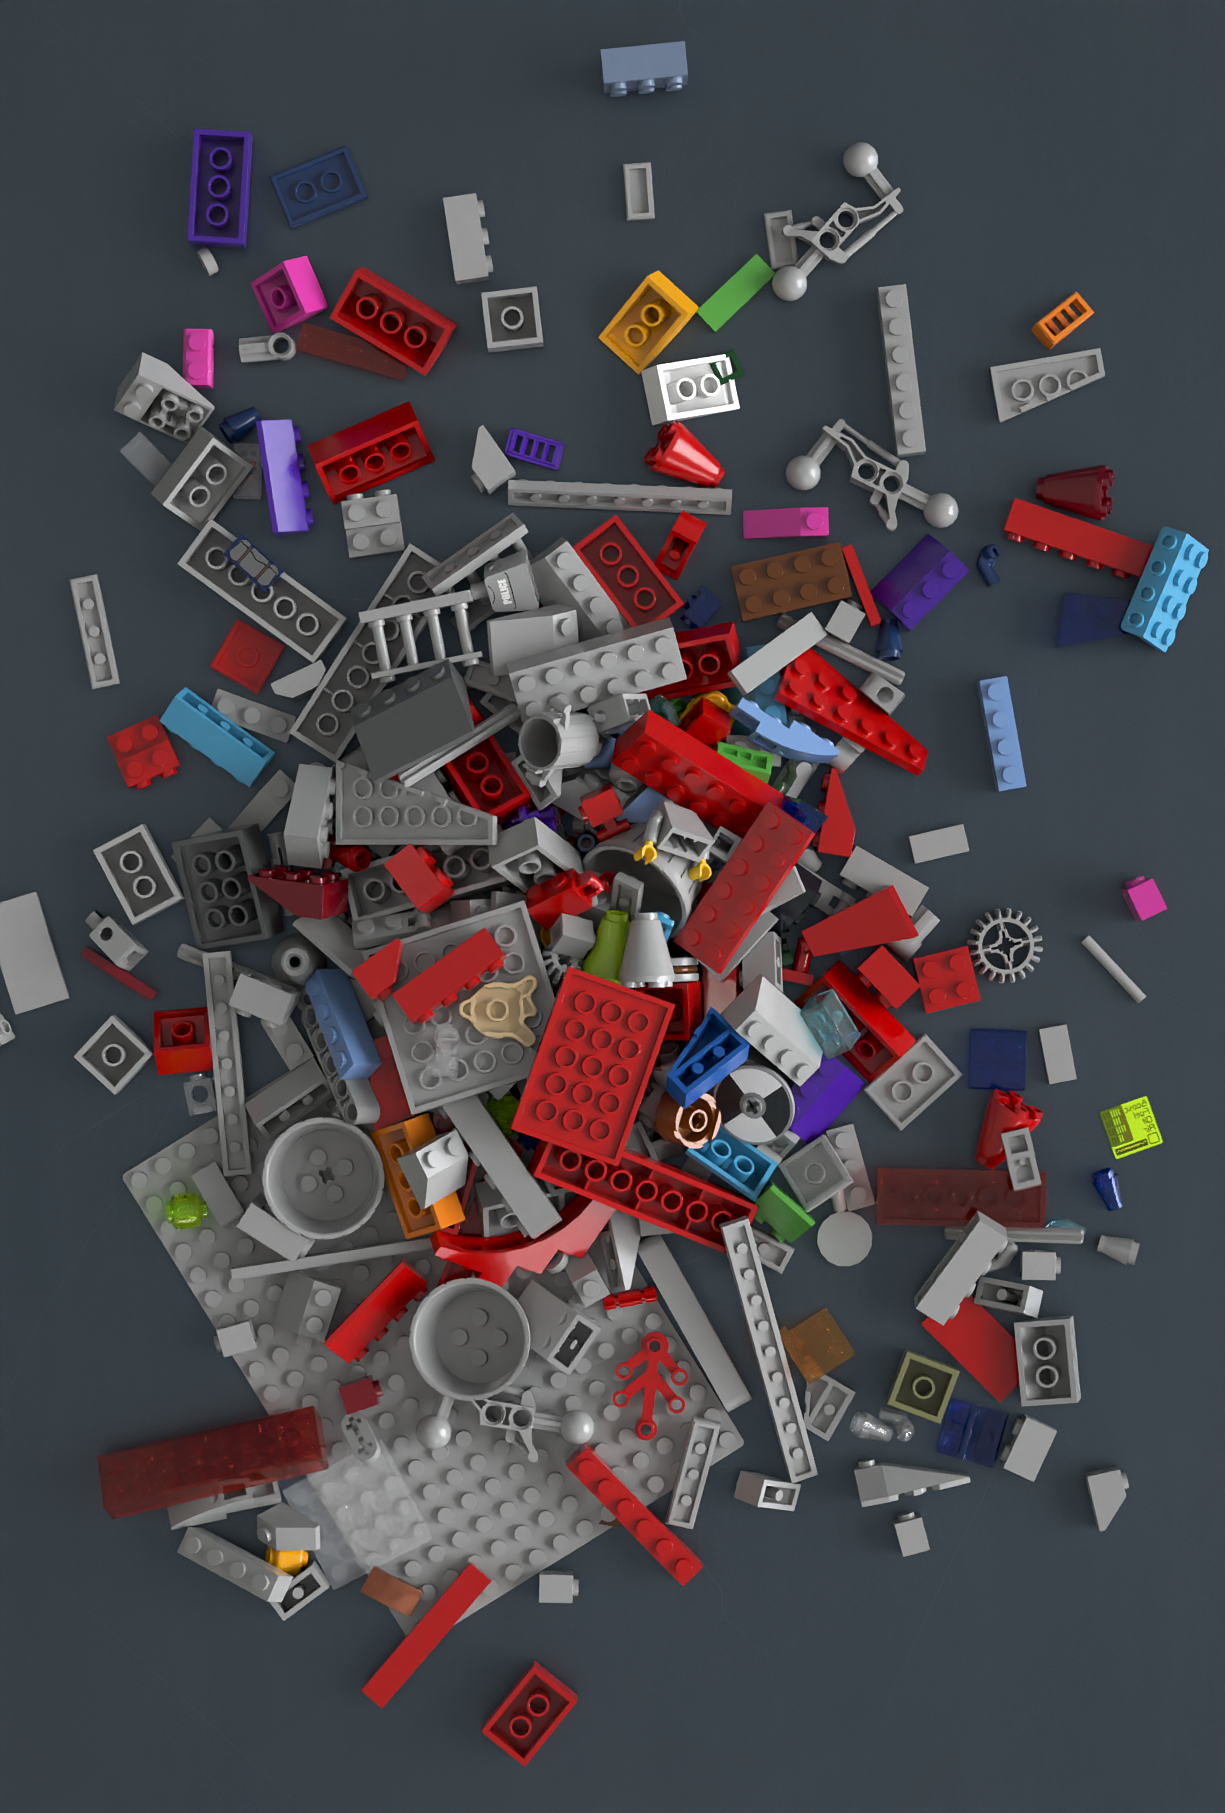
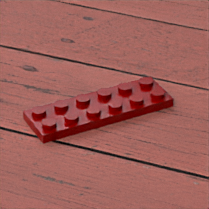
[674,801,816,974]

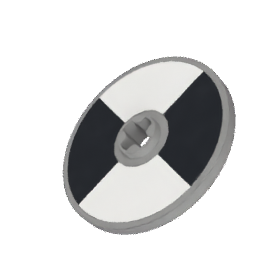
[713,1064,795,1145]

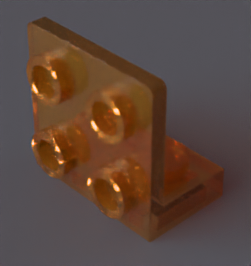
[779,1308,855,1385]

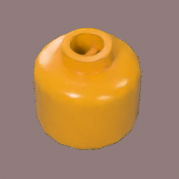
[265,1545,308,1576]

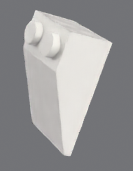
[641,354,740,426]

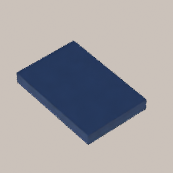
[269,145,368,229]

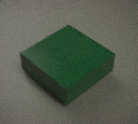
[709,349,745,386]

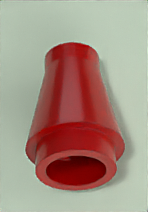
[330,845,371,872]

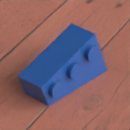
[665,1006,750,1109]

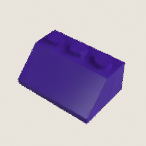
[870,534,970,632]
[789,1048,866,1144]

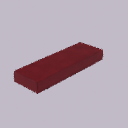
[80,946,159,1000]

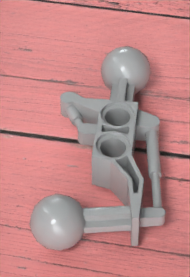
[772,142,903,301]
[786,419,959,532]
[416,1386,594,1462]

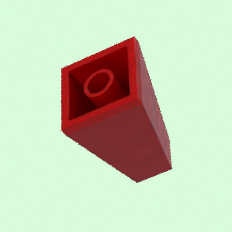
[798,885,919,957]

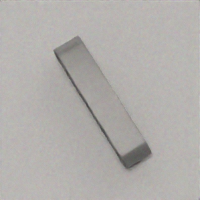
[302,1004,380,1125]

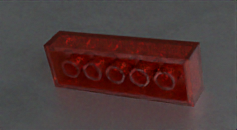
[875,1166,1047,1228]

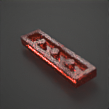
[296,322,408,381]

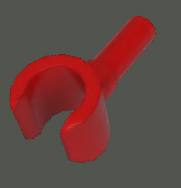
[598,871,615,893]

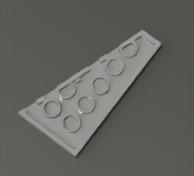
[336,760,497,845]

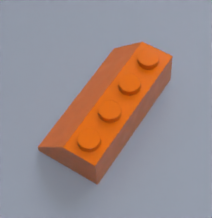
[369,1113,466,1239]

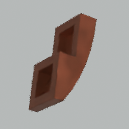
[360,1565,424,1616]

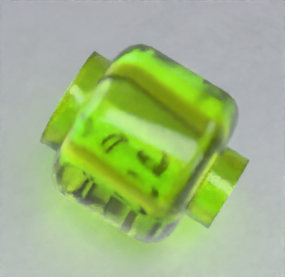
[166,1192,207,1230]

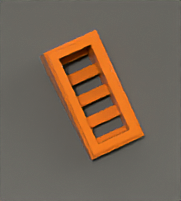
[1031,291,1094,350]

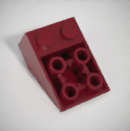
[248,865,349,920]

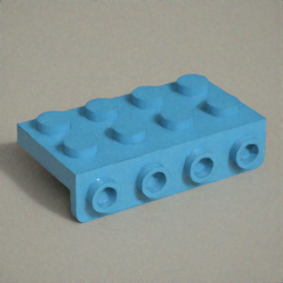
[1121,526,1209,653]

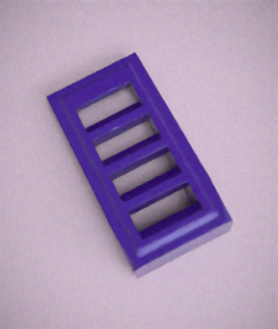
[504,428,565,471]

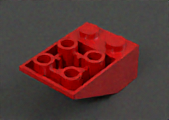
[811,768,856,858]

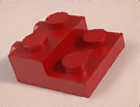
[107,714,182,791]

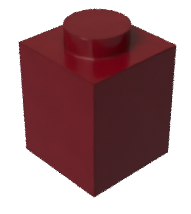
[338,1375,383,1415]

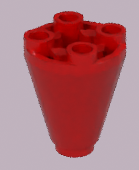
[643,420,725,488]
[975,1089,1043,1169]

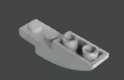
[166,1473,281,1530]

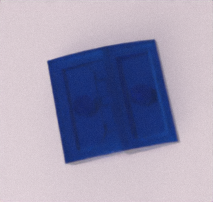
[969,1029,1027,1091]
[937,1398,1009,1468]

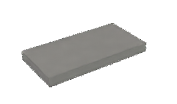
[0,892,70,1015]

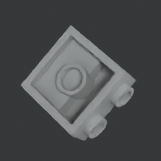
[341,489,405,559]

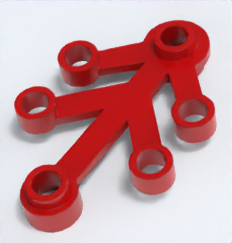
[613,1331,688,1441]

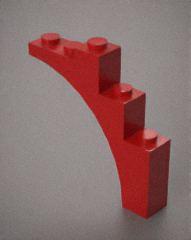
[430,1194,616,1287]

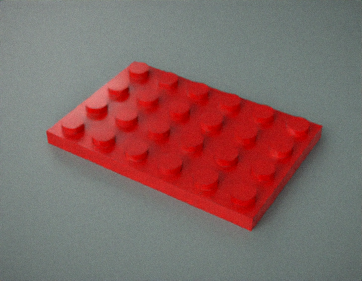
[510,966,675,1167]

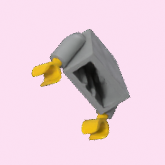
[634,799,715,882]

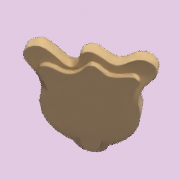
[459,975,538,1047]

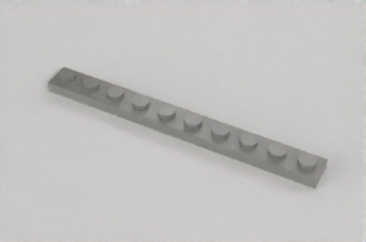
[719,1216,818,1484]

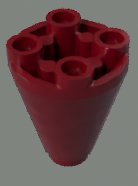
[1036,465,1115,521]

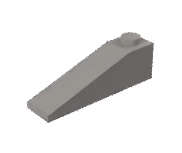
[853,1459,970,1507]

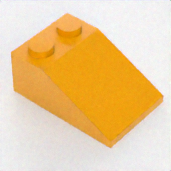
[598,270,699,375]

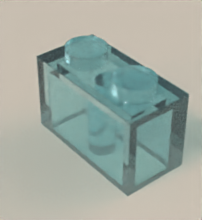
[799,988,860,1059]

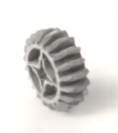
[967,908,1043,983]

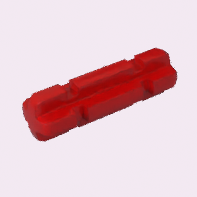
[602,1286,657,1310]

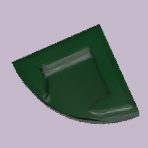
[781,938,794,966]

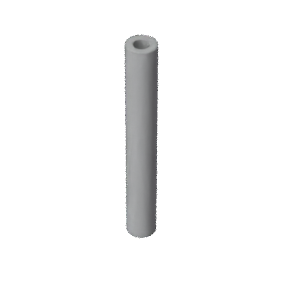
[1081,935,1146,1003]

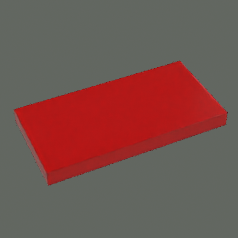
[920,1295,1019,1402]

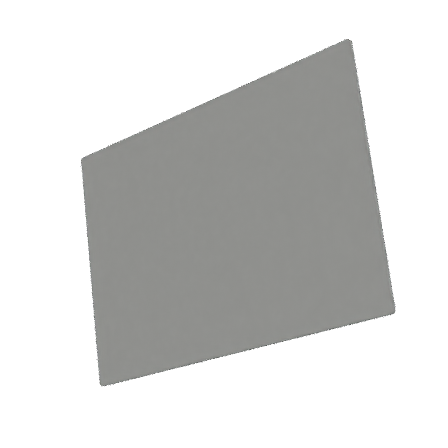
[123,1018,744,1636]

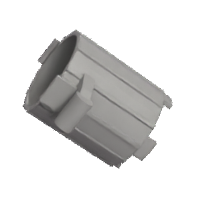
[518,697,602,787]

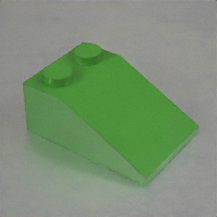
[754,1180,816,1243]

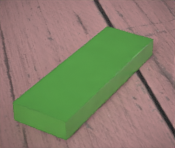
[696,254,775,332]

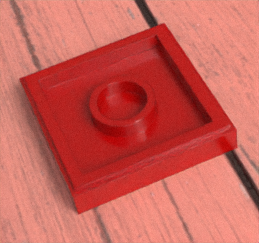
[209,618,286,695]

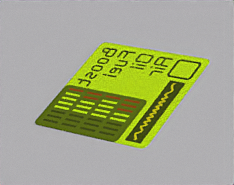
[1100,1096,1163,1159]

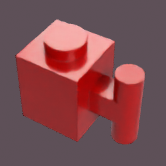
[577,783,631,842]

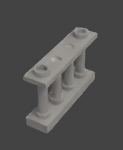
[422,513,533,631]
[358,590,485,684]

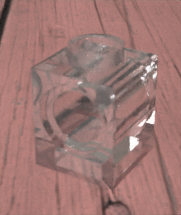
[183,1073,217,1116]

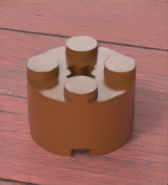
[654,1091,721,1149]

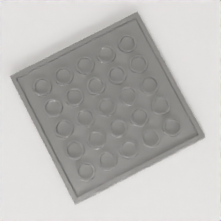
[362,900,555,1115]

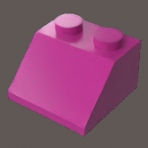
[250,256,329,334]

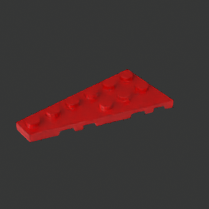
[774,648,928,776]

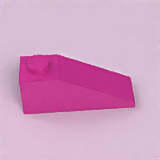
[743,507,829,539]

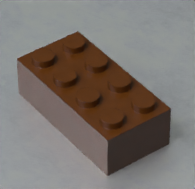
[730,542,852,623]

